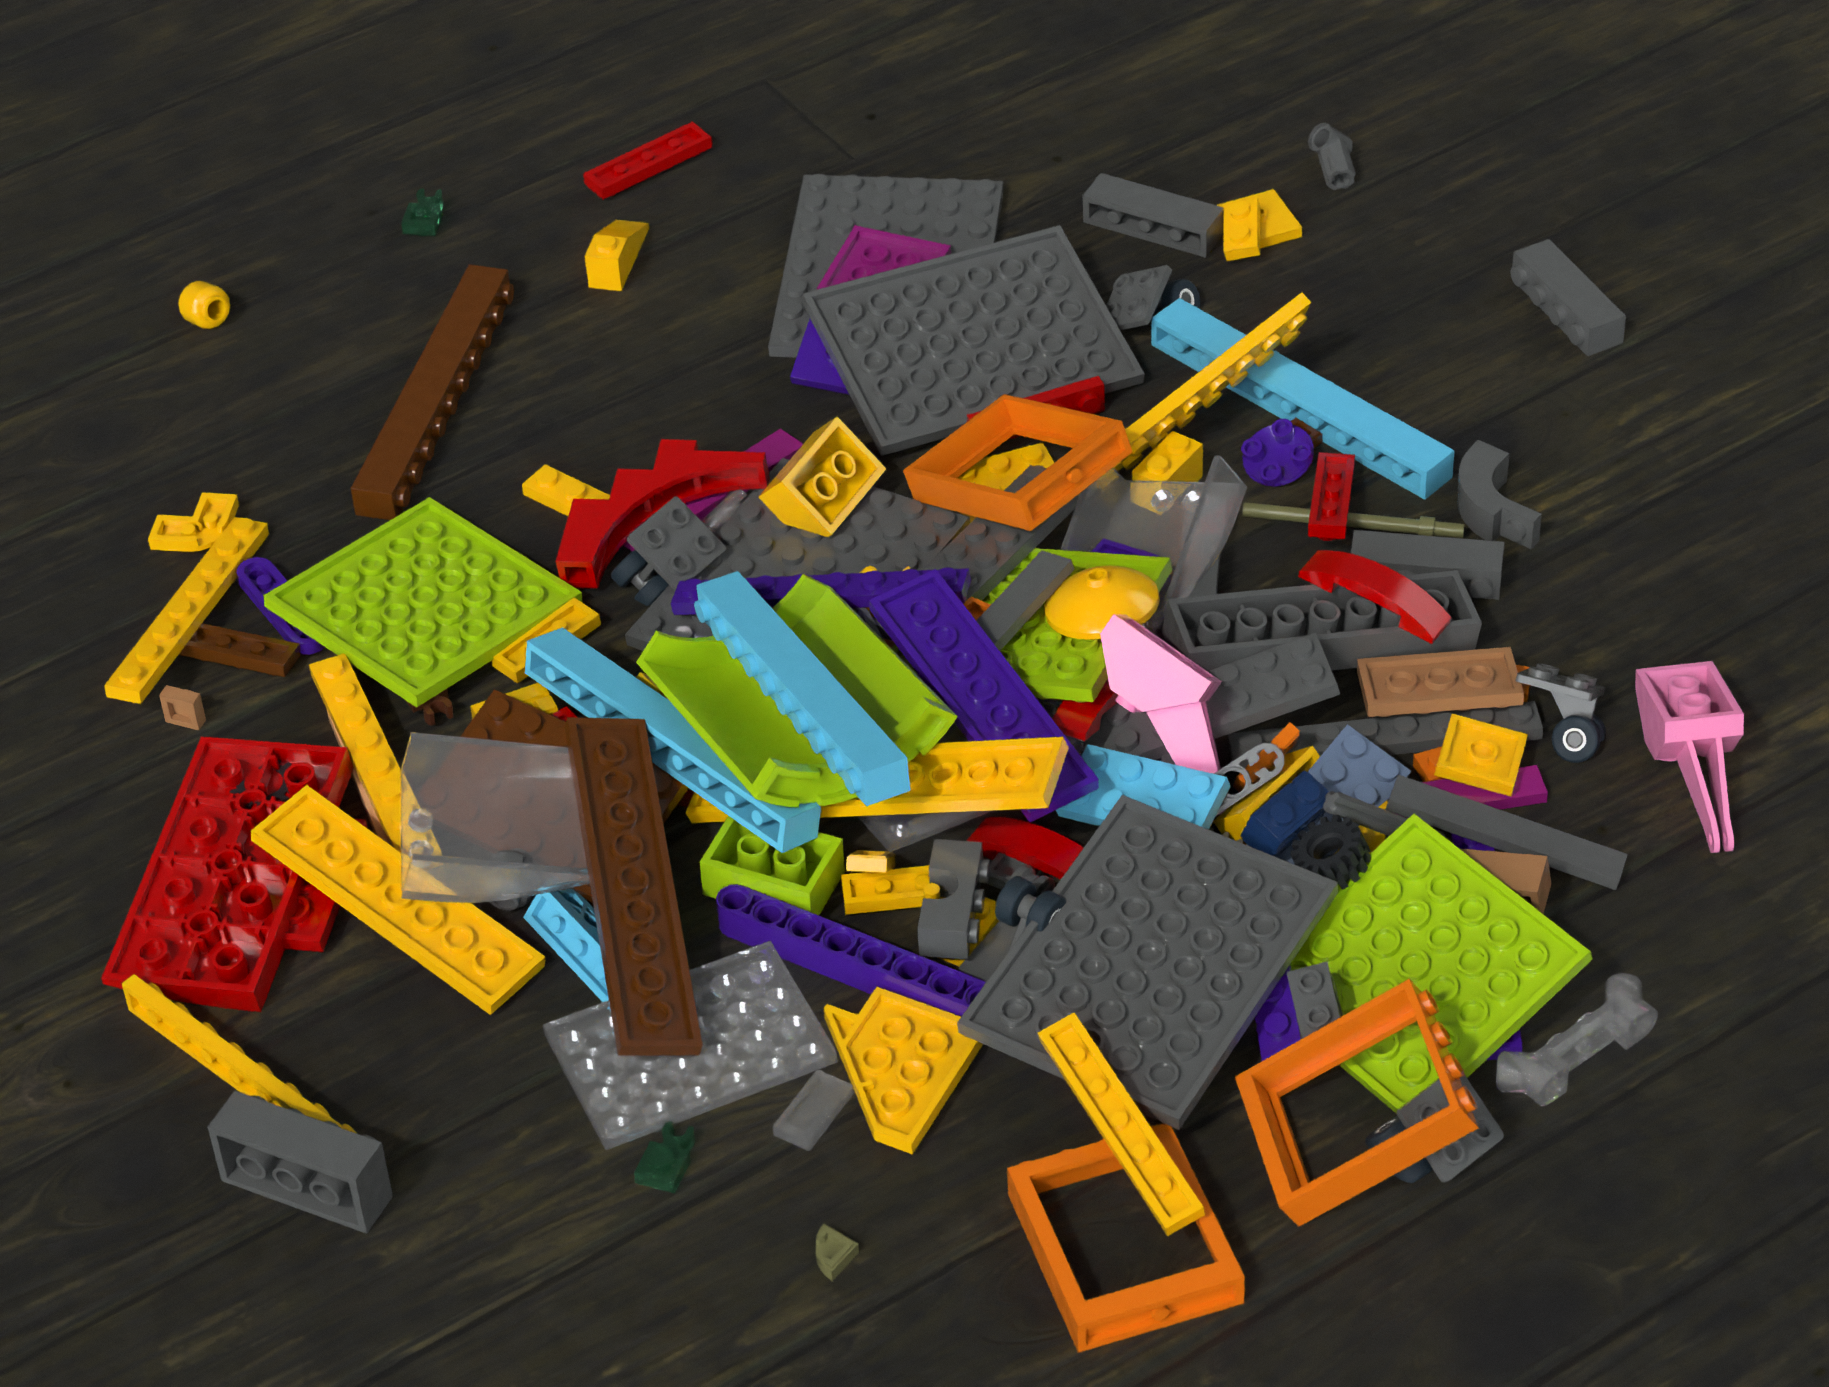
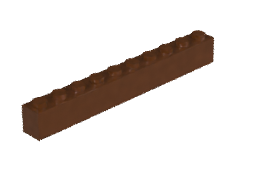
[351,264,514,520]

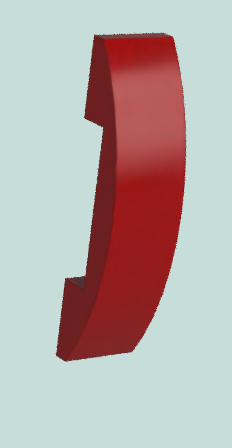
[1298,550,1451,644]
[1052,679,1118,741]
[966,817,1084,879]

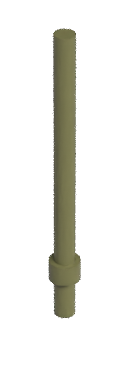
[1243,502,1465,539]

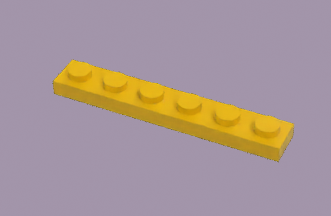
[1038,1012,1205,1236]

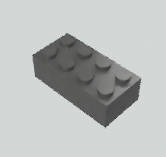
[208,1091,393,1234]

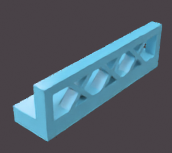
[523,885,610,1009]

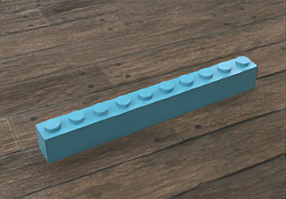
[1151,298,1454,500]
[694,571,911,806]
[525,627,821,853]

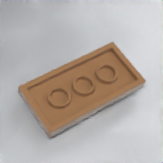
[1357,647,1524,717]

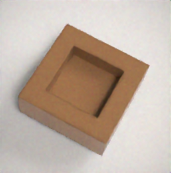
[159,685,206,730]

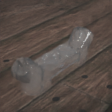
[1496,973,1658,1106]

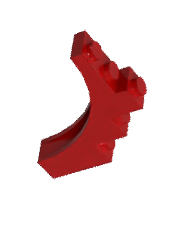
[556,439,770,588]

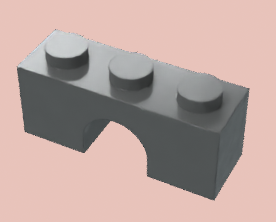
[918,839,990,960]

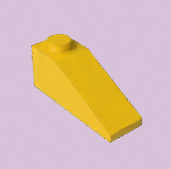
[585,220,649,291]

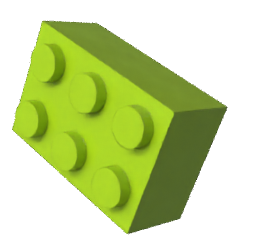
[699,816,845,915]

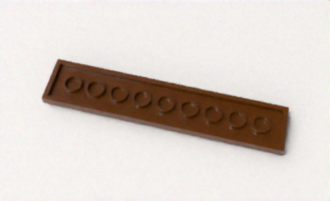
[564,717,703,1056]

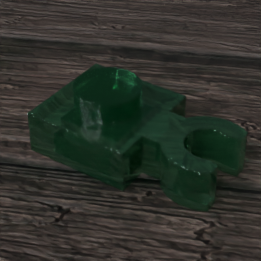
[401,188,443,236]
[634,1121,695,1193]

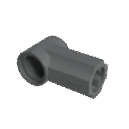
[1308,123,1356,190]

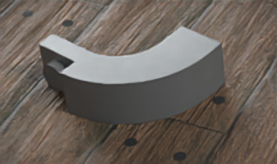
[1457,440,1542,550]

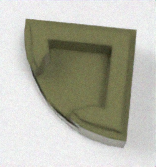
[815,1224,859,1281]

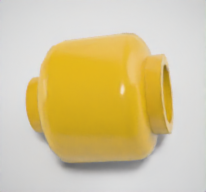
[178,281,230,329]

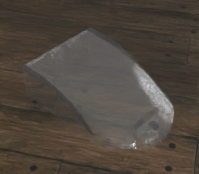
[1060,456,1247,634]
[400,732,590,903]

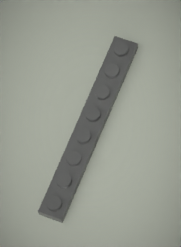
[1228,701,1543,772]

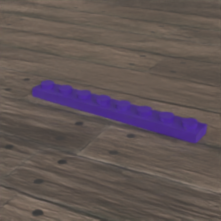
[670,567,971,615]

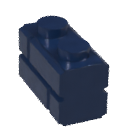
[1240,770,1329,857]

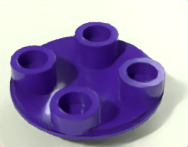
[1241,419,1314,486]

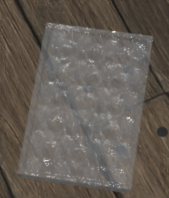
[543,941,837,1150]

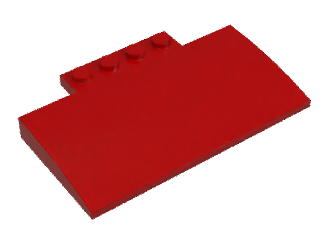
[101,736,368,1012]

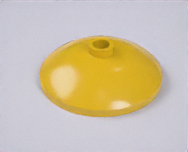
[1044,566,1160,640]

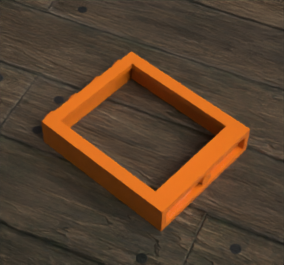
[903,394,1132,531]
[1235,978,1479,1227]
[1007,1123,1245,1353]

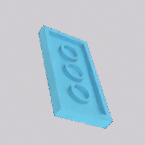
[1056,744,1231,830]

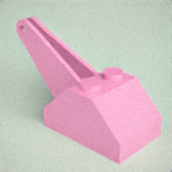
[1100,614,1225,816]
[1635,661,1744,853]

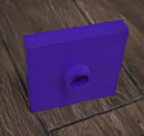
[790,319,849,395]

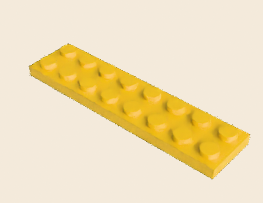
[1093,292,1312,491]
[251,785,545,1015]

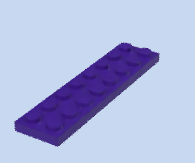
[869,569,1099,822]

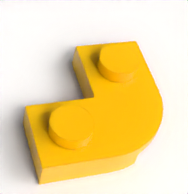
[148,492,239,552]

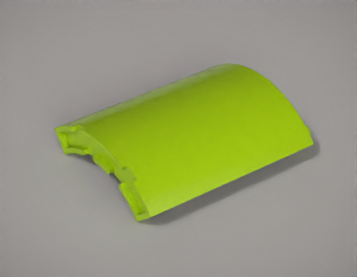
[636,574,958,807]

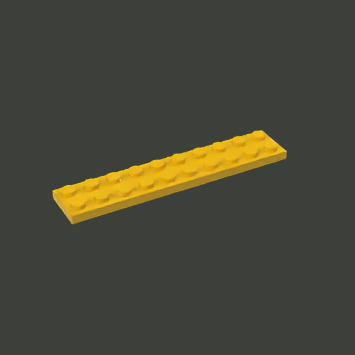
[686,737,1069,823]

